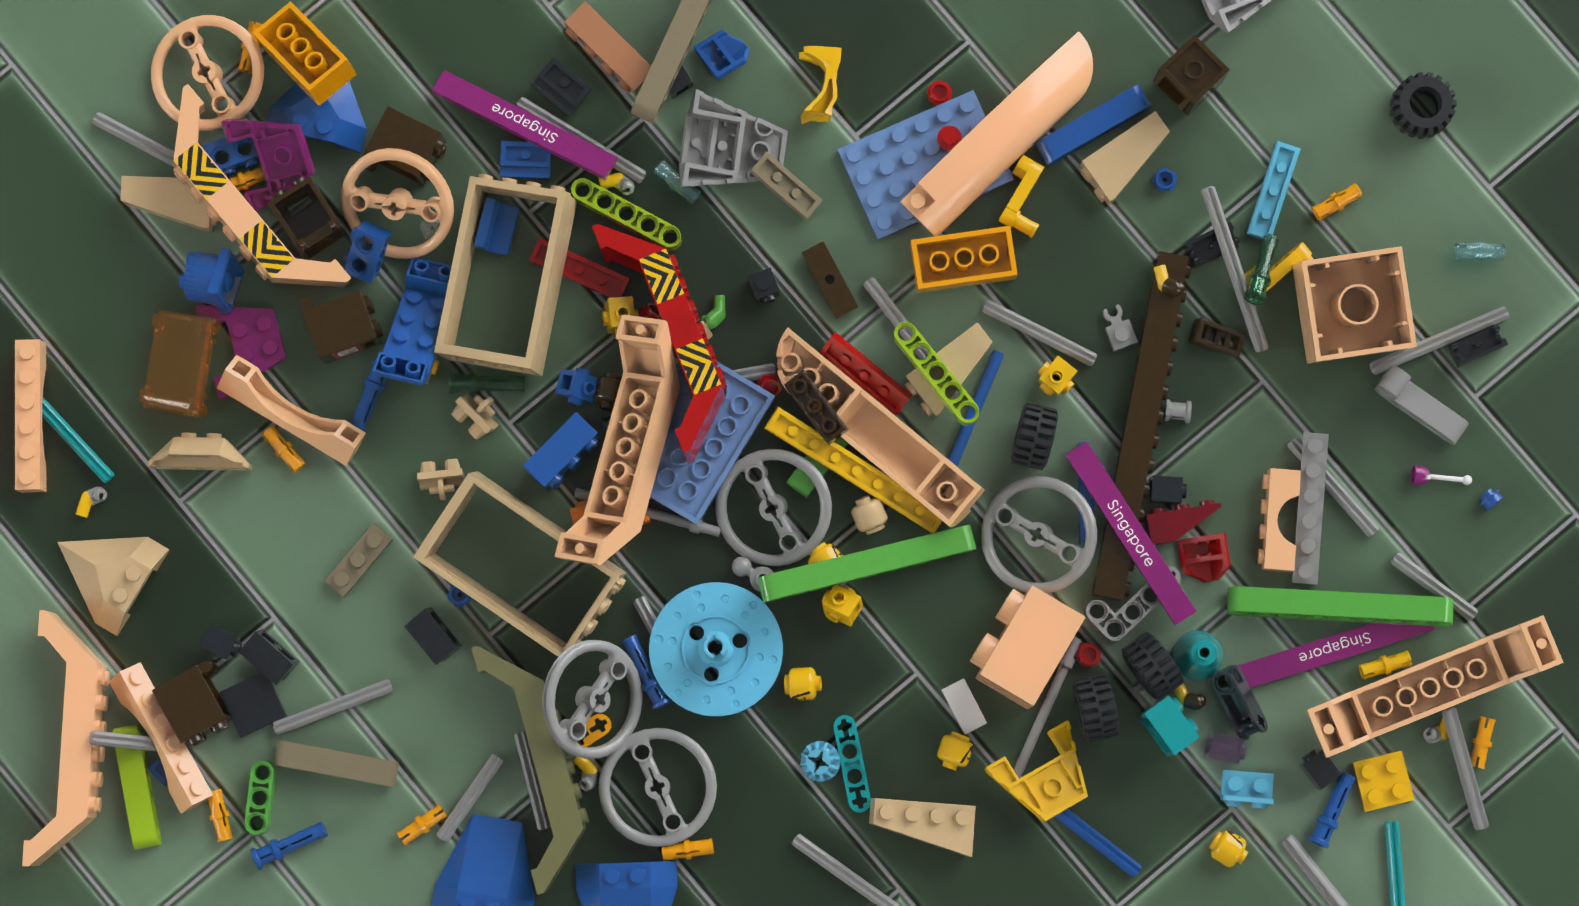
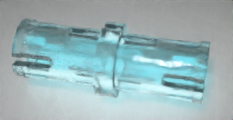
[654,160,702,204]
[1453,241,1506,261]

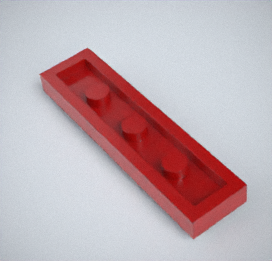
[529,238,630,298]
[819,332,913,416]

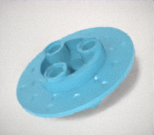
[649,582,783,716]

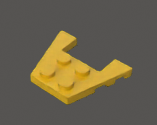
[984,720,1088,823]

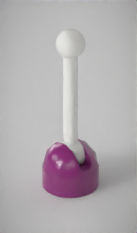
[1410,465,1472,486]

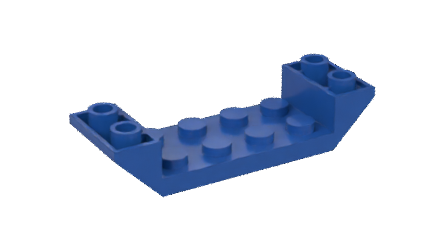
[372,258,452,386]

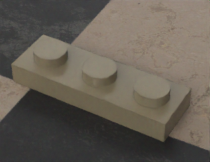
[749,151,822,220]
[324,523,393,598]

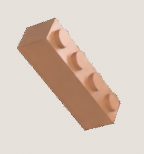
[564,1,651,96]

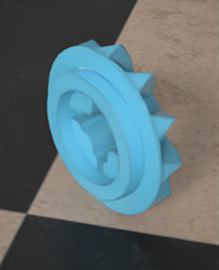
[800,741,840,782]

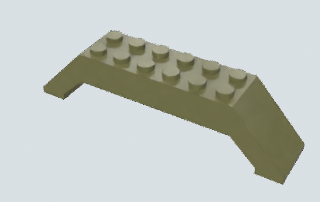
[471,646,589,895]

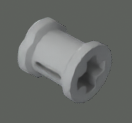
[1164,399,1192,423]

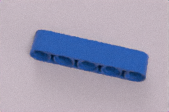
[1035,85,1152,166]

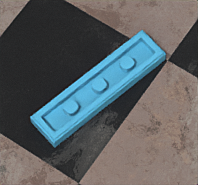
[1246,141,1301,243]

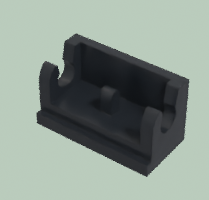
[1183,221,1240,269]
[1447,325,1508,368]
[404,607,463,665]
[239,629,300,685]

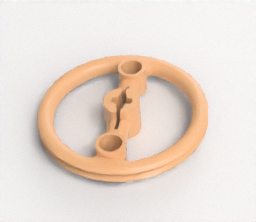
[151,15,264,131]
[341,148,454,259]

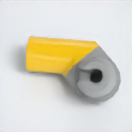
[598,173,635,195]
[75,487,107,518]
[1423,717,1448,744]
[573,757,598,791]

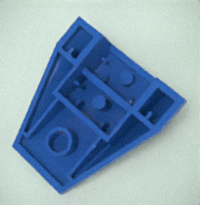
[431,814,535,906]
[575,861,677,906]

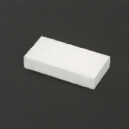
[941,678,987,735]

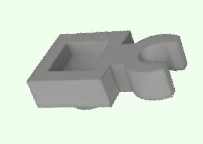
[1103,304,1138,352]

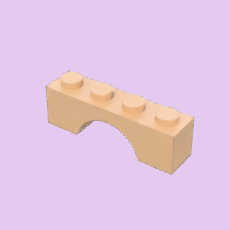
[1257,468,1301,572]

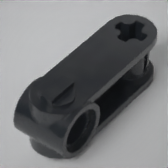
[1211,665,1268,741]

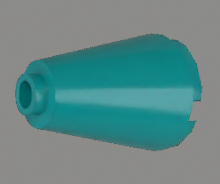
[1172,630,1223,681]

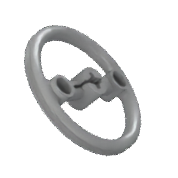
[715,449,832,566]
[981,476,1097,593]
[542,640,642,759]
[599,728,717,847]

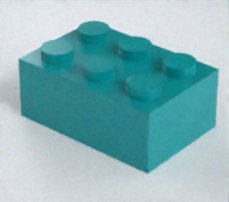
[1137,696,1199,757]

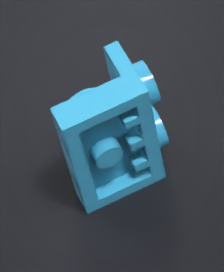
[1220,770,1274,809]

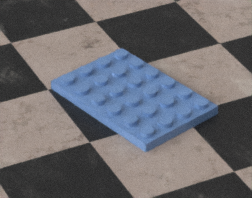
[837,90,1014,240]
[650,362,775,525]

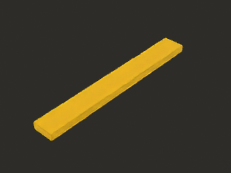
[764,407,942,534]

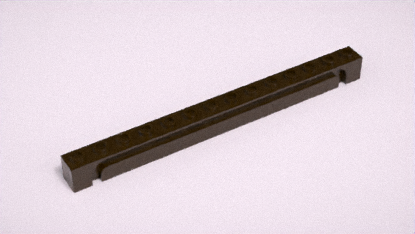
[1091,251,1192,601]

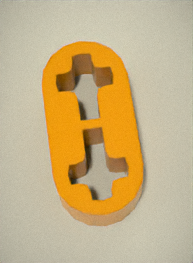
[572,714,612,747]

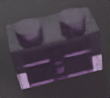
[1203,733,1246,765]

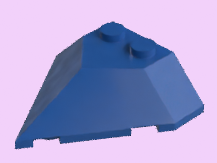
[267,46,367,153]

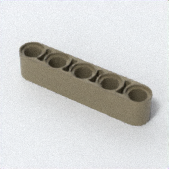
[273,740,399,787]

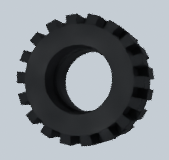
[1390,72,1457,139]
[1011,402,1058,470]
[1121,631,1184,700]
[1072,674,1120,742]

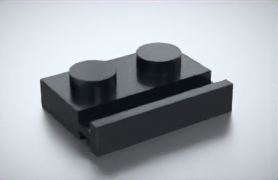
[530,57,592,117]

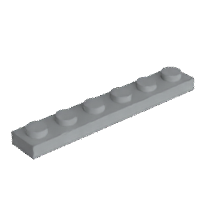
[1292,432,1329,585]

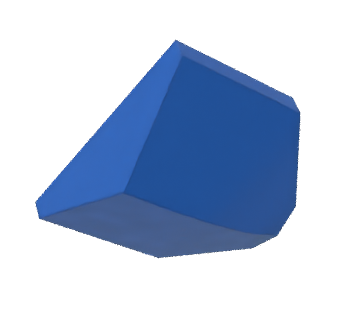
[694,30,750,80]

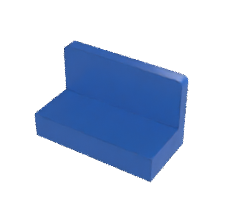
[474,197,520,256]

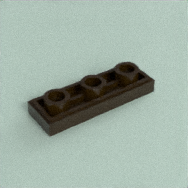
[801,241,858,319]
[784,370,849,445]

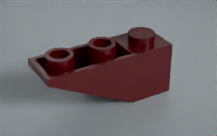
[1144,499,1222,546]

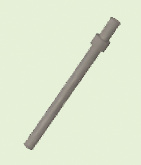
[574,488,721,537]
[1013,637,1082,778]

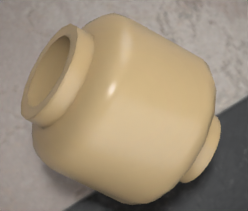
[851,495,888,535]

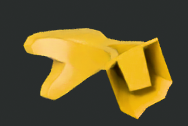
[799,46,842,124]

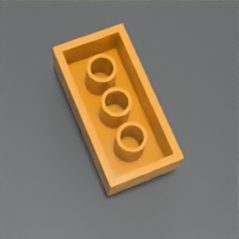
[253,1,357,106]
[910,226,1018,293]

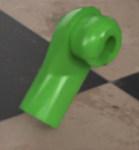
[700,295,726,329]

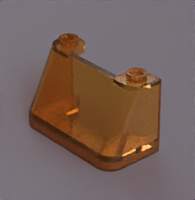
[139,309,222,418]

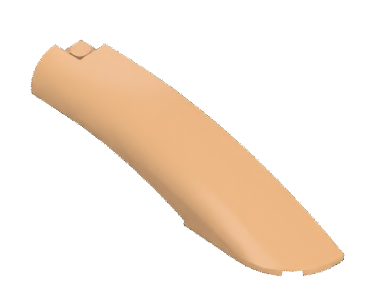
[900,32,1093,236]
[776,328,985,527]

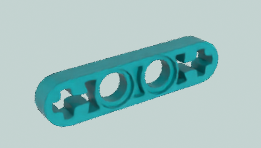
[834,715,871,812]

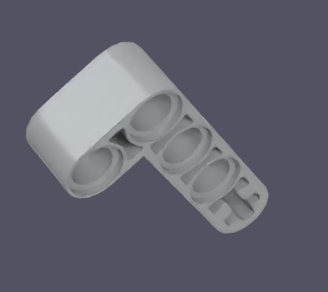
[1374,365,1469,445]
[1084,566,1181,642]

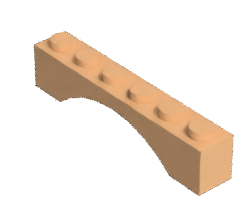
[15,339,46,493]
[217,355,366,466]
[109,662,213,814]

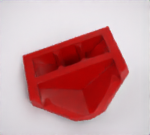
[1177,533,1231,582]

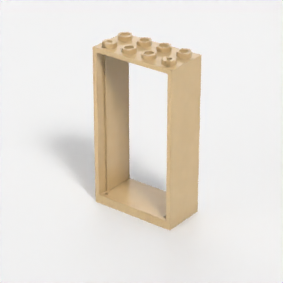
[434,174,577,376]
[413,471,627,657]

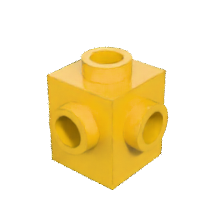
[602,296,639,336]
[1037,356,1077,397]
[822,585,863,627]

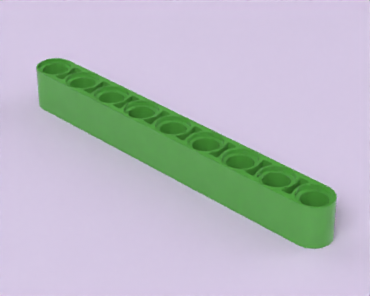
[757,525,977,603]
[1227,586,1454,626]

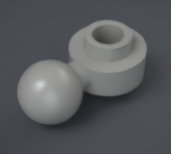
[732,557,773,592]

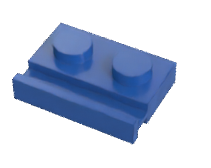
[500,141,551,180]

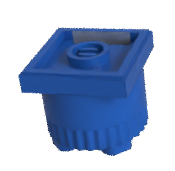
[179,248,244,315]

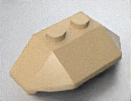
[148,433,252,471]

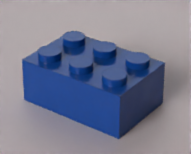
[523,412,600,491]

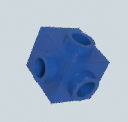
[555,368,598,405]

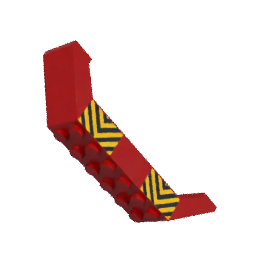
[592,224,727,464]

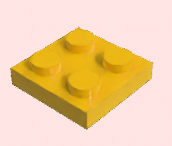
[1352,751,1415,812]

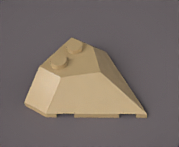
[57,537,169,636]

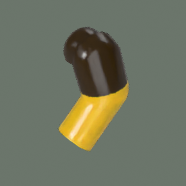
[1153,265,1185,297]
[1173,683,1206,710]

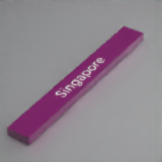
[432,70,618,181]
[1065,441,1197,625]
[1238,623,1435,688]

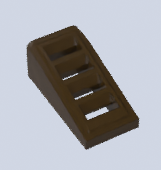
[1188,318,1246,358]

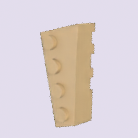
[869,798,976,857]

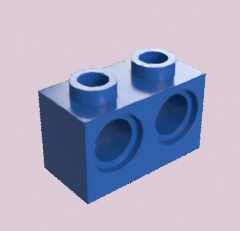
[203,137,260,177]
[343,221,392,284]

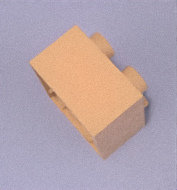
[1292,246,1417,364]
[969,585,1086,709]

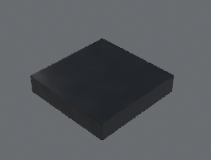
[220,672,287,738]

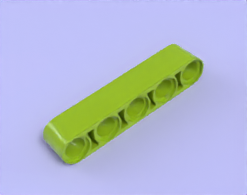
[571,178,682,251]
[894,322,979,426]
[113,723,162,850]

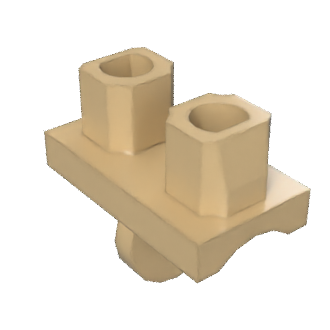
[452,394,499,439]
[417,459,465,501]

